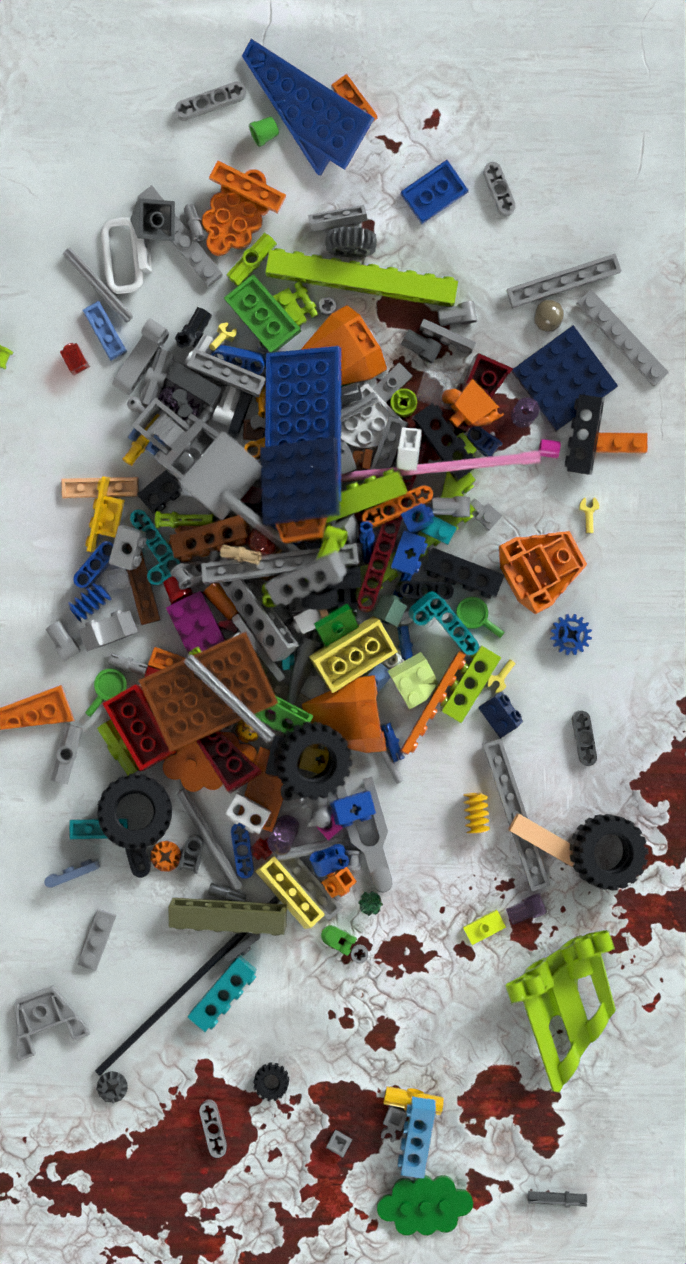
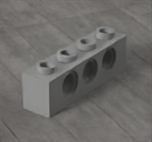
[265,551,347,606]

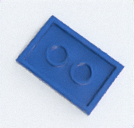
[400,160,469,224]

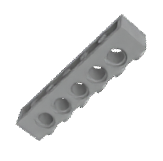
[220,557,299,662]

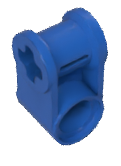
[310,844,349,877]

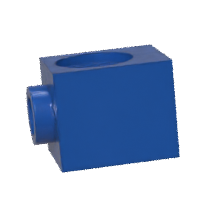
[401,503,434,533]

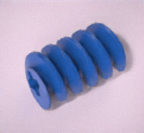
[68,583,112,623]

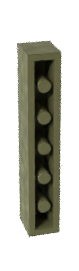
[168,898,287,936]

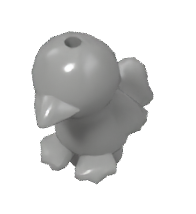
[299,796,332,828]

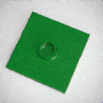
[314,604,359,647]

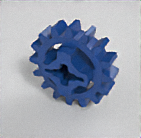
[550,614,592,655]

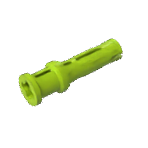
[155,511,215,529]

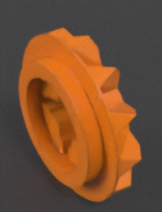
[151,841,181,872]

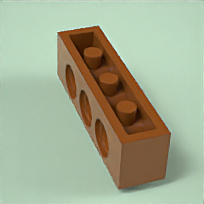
[169,515,252,562]

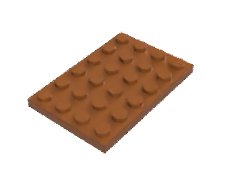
[138,632,278,752]

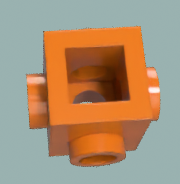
[322,867,357,898]

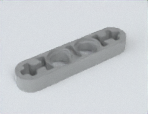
[175,81,246,121]

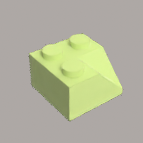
[388,652,438,709]

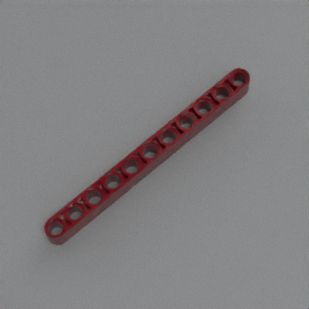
[357,420,434,613]

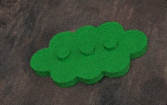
[377,1175,473,1236]

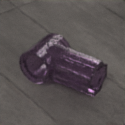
[506,893,547,925]

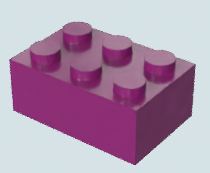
[166,591,226,653]

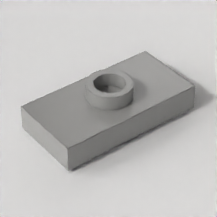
[373,363,412,403]

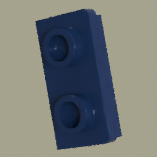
[478,691,523,738]

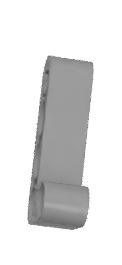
[112,318,169,395]

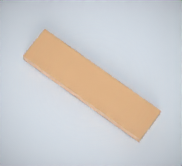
[61,477,139,498]
[508,813,574,867]

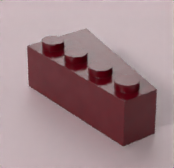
[196,730,263,794]

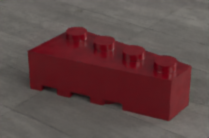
[448,353,513,434]

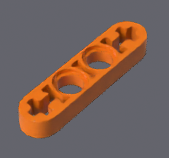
[362,485,433,528]

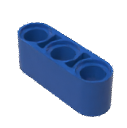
[211,345,266,375]
[73,541,114,589]

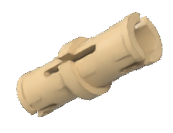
[220,545,261,565]

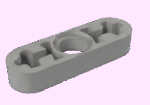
[483,162,516,217]
[200,1100,227,1158]

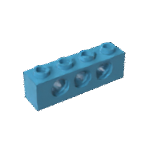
[398,1097,436,1179]

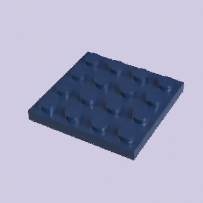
[512,325,618,431]
[260,437,340,525]

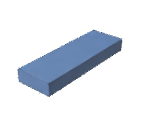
[83,301,127,361]

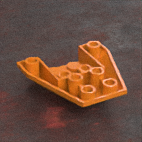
[300,305,387,386]

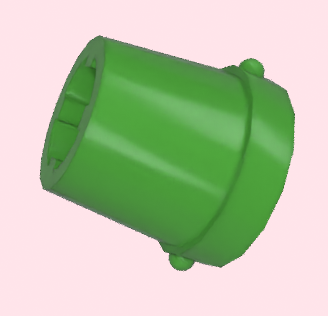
[249,117,279,147]

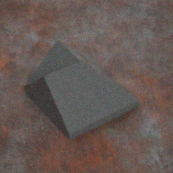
[130,198,175,241]

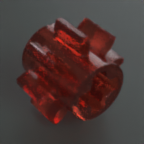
[251,837,274,861]

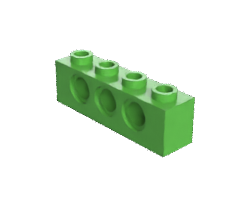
[254,696,313,733]

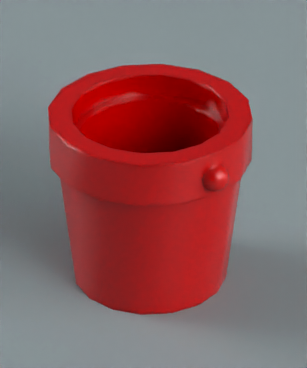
[163,576,193,605]

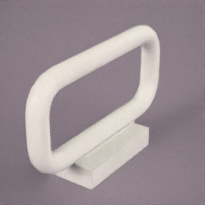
[101,217,152,294]

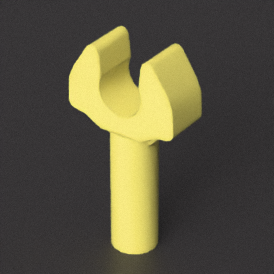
[209,322,237,351]
[579,497,599,533]
[487,659,516,693]

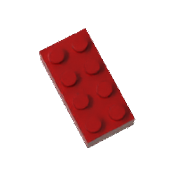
[102,684,178,771]

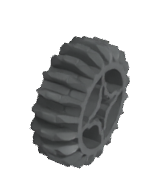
[325,226,377,258]

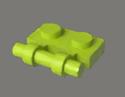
[273,281,319,326]

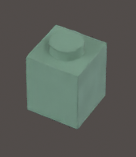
[373,594,407,627]

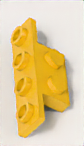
[85,476,125,553]

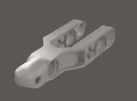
[336,776,393,892]

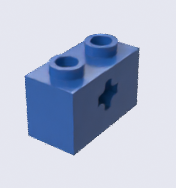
[390,531,428,576]
[329,791,376,827]

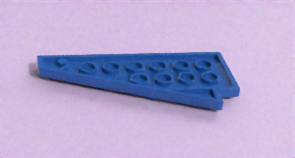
[242,39,375,176]

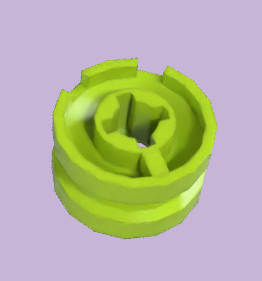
[390,389,417,418]

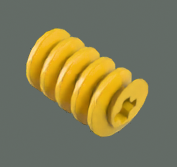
[463,793,490,833]

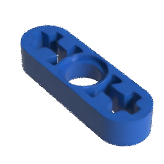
[231,822,254,879]

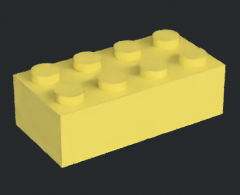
[309,616,398,693]

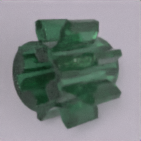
[358,891,383,916]

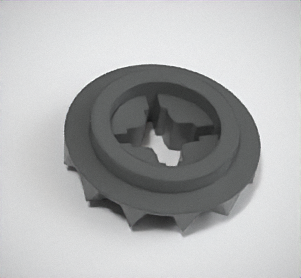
[96,1071,128,1103]

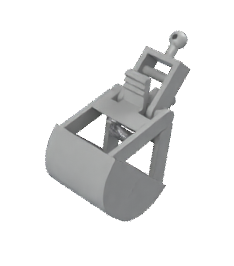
[127,397,262,520]

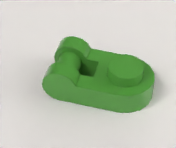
[321,925,357,956]

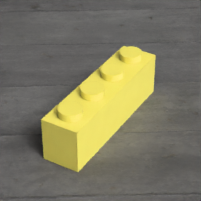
[255,856,325,929]

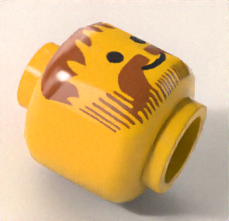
[235,720,260,743]

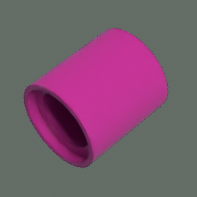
[539,439,561,458]

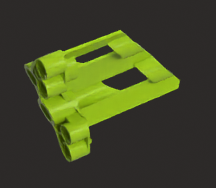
[505,930,616,1092]

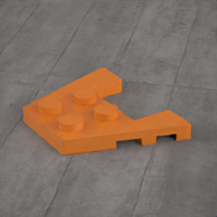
[261,488,327,544]

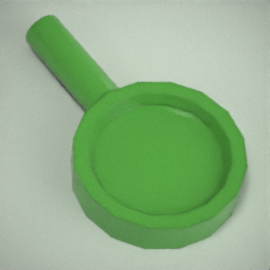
[456,597,505,638]
[85,669,128,717]

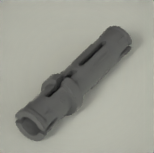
[528,1191,587,1208]

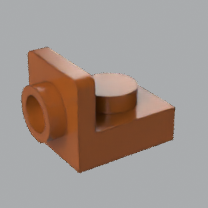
[353,449,373,471]

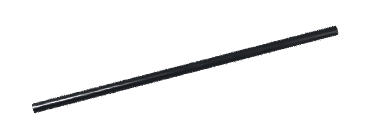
[95,896,280,1076]

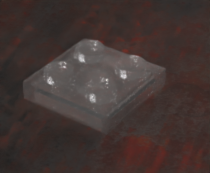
[416,362,463,410]

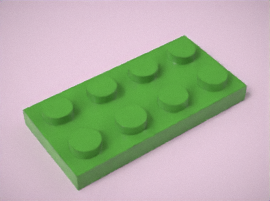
[224,274,301,353]

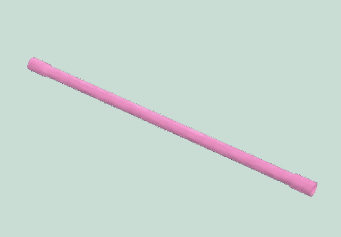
[341,451,541,482]

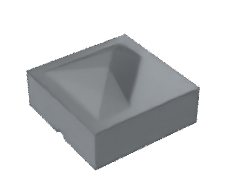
[326,1130,353,1157]

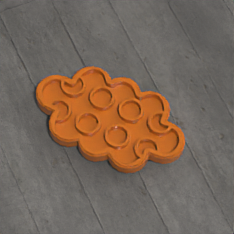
[202,169,270,256]
[163,732,258,792]

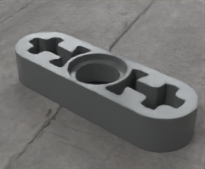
[572,711,597,766]

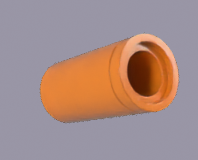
[203,583,239,620]

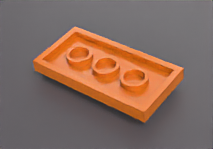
[238,747,284,832]

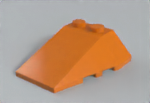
[499,531,587,614]
[302,675,387,753]

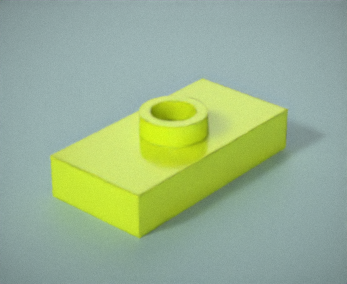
[463,909,506,945]

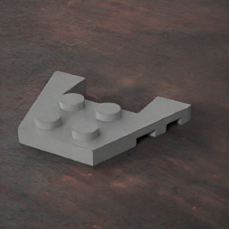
[16,985,90,1061]

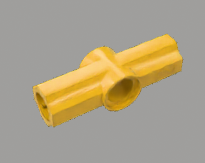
[384,1086,444,1115]

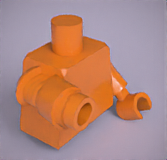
[442,379,504,428]

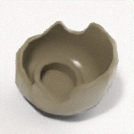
[534,300,564,332]

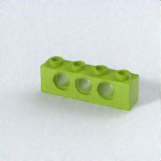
[440,645,502,723]

